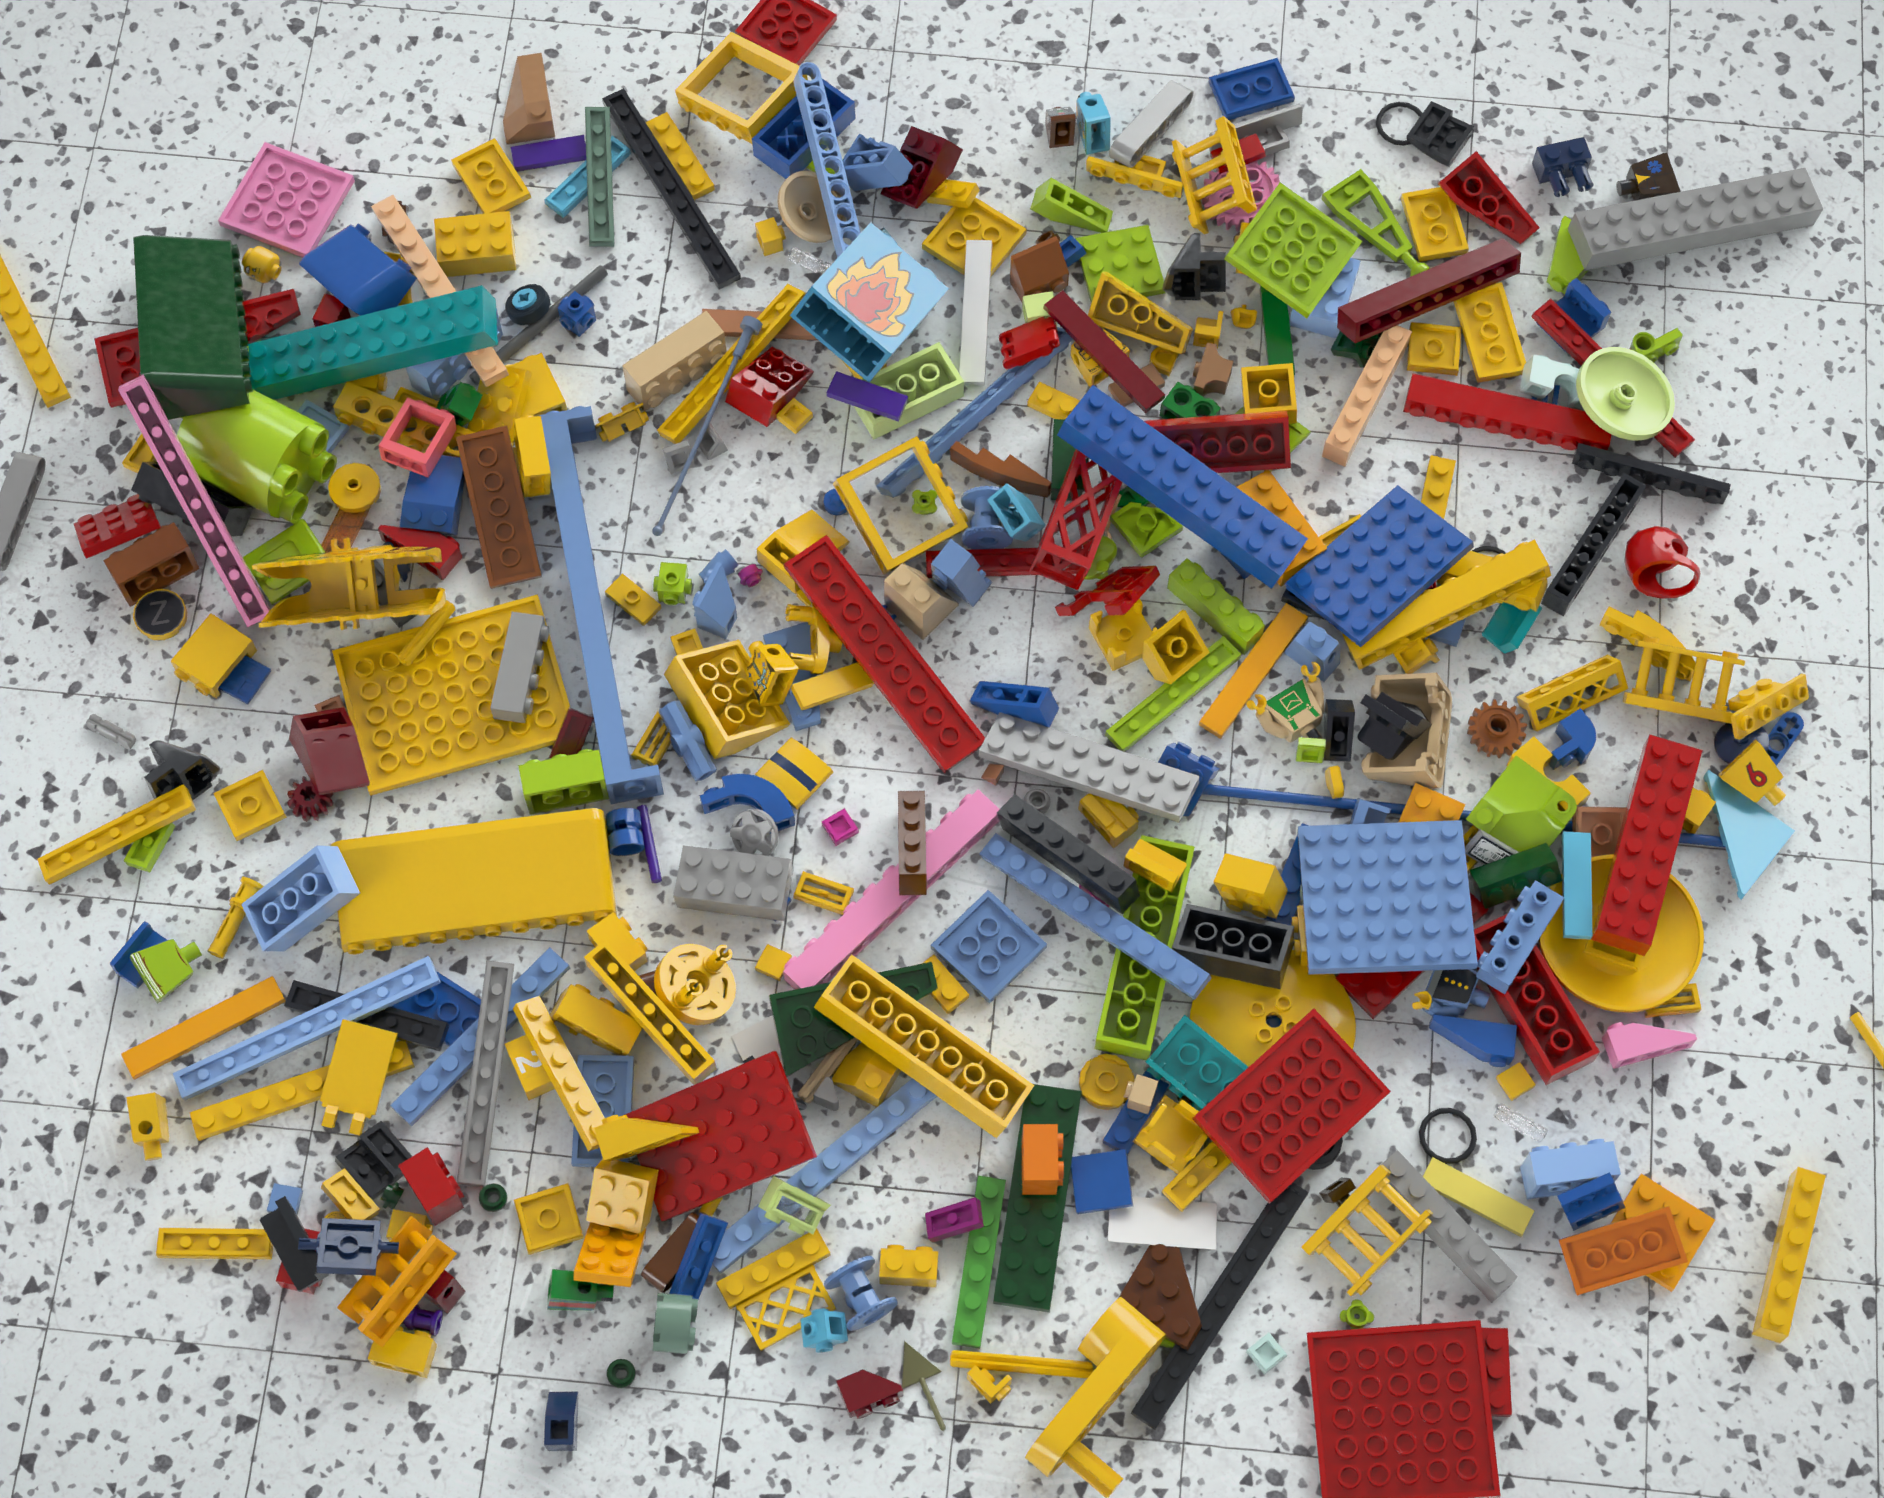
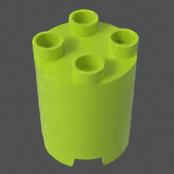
[177,390,337,524]

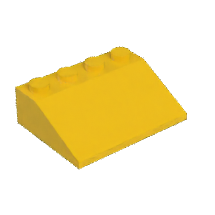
[664,639,790,759]

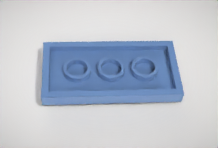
[571,1055,635,1167]

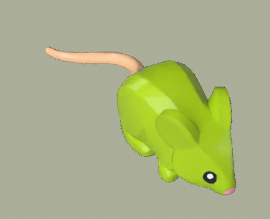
[1085,494,1121,580]

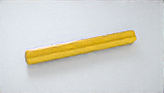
[950,1350,1093,1378]

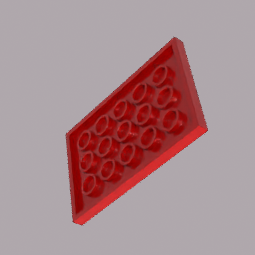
[1192,1008,1391,1204]
[625,1051,817,1222]

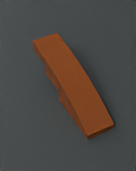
[950,440,1052,498]

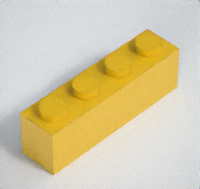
[1437,551,1548,612]

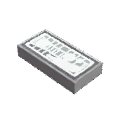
[1465,829,1519,865]

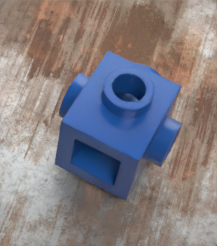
[558,291,596,337]

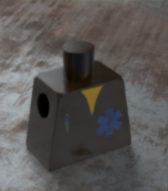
[1616,153,1681,201]

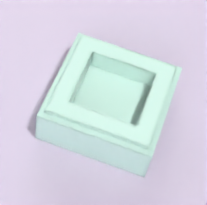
[1246,1333,1287,1375]

